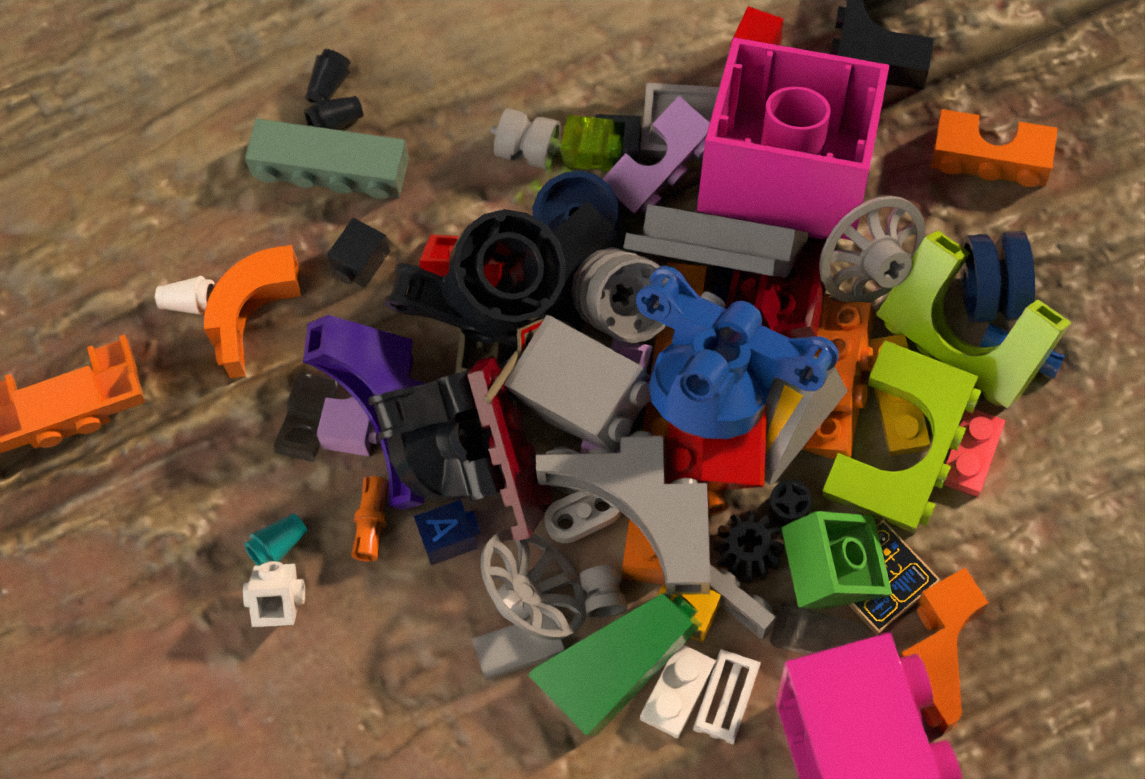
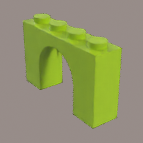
[876,230,1072,409]
[822,340,981,534]

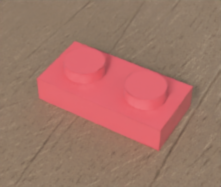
[944,409,1006,497]

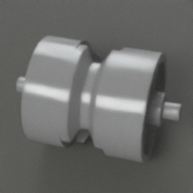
[490,108,565,170]

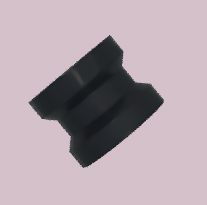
[768,480,811,527]

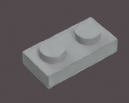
[710,564,775,641]

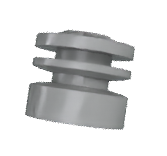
[571,247,669,343]

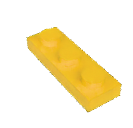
[870,334,931,456]

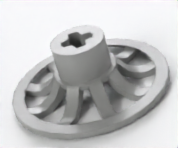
[819,196,926,302]
[480,529,587,640]

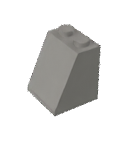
[504,315,651,453]

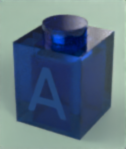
[414,500,481,565]

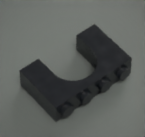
[830,0,934,90]

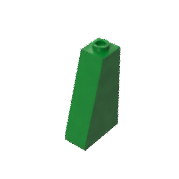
[528,593,702,736]

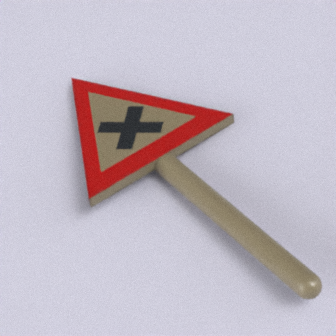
[484,319,544,403]

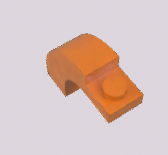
[204,245,302,379]

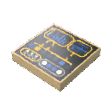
[849,519,940,636]

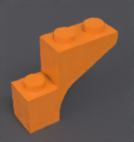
[899,567,989,735]

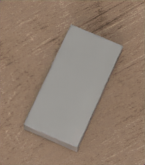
[472,614,564,681]

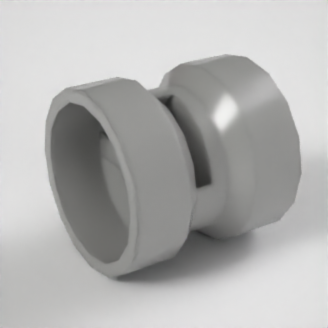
[580,565,627,618]

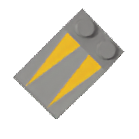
[765,356,848,486]

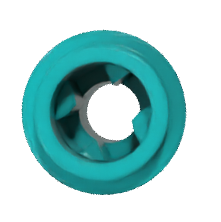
[244,513,307,566]

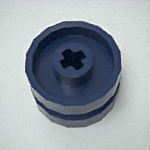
[532,171,624,237]
[961,231,1035,324]

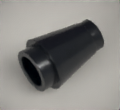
[304,49,351,103]
[304,96,364,130]

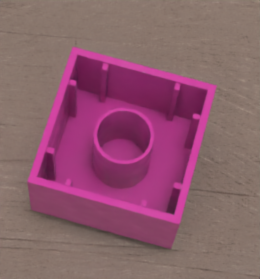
[697,37,889,241]
[775,632,962,779]

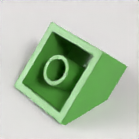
[781,511,892,609]

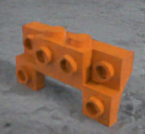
[801,294,876,459]
[0,334,146,453]

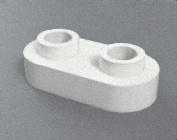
[544,491,622,543]

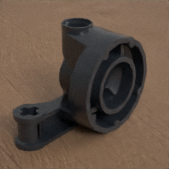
[384,209,582,349]
[368,360,519,502]

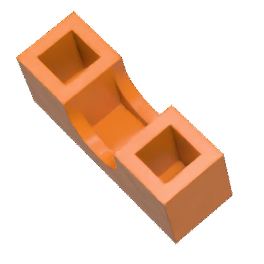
[930,109,1058,187]

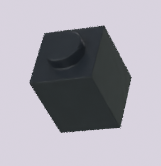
[327,217,390,288]

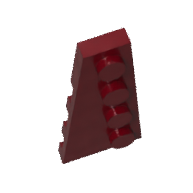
[467,356,552,541]

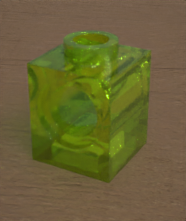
[560,115,622,171]

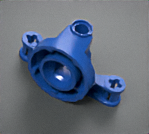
[636,266,839,439]

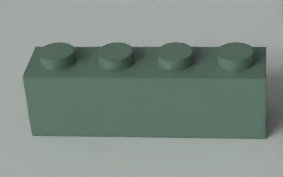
[245,119,409,199]

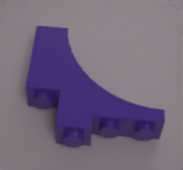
[303,315,426,510]

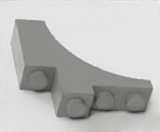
[536,432,710,595]

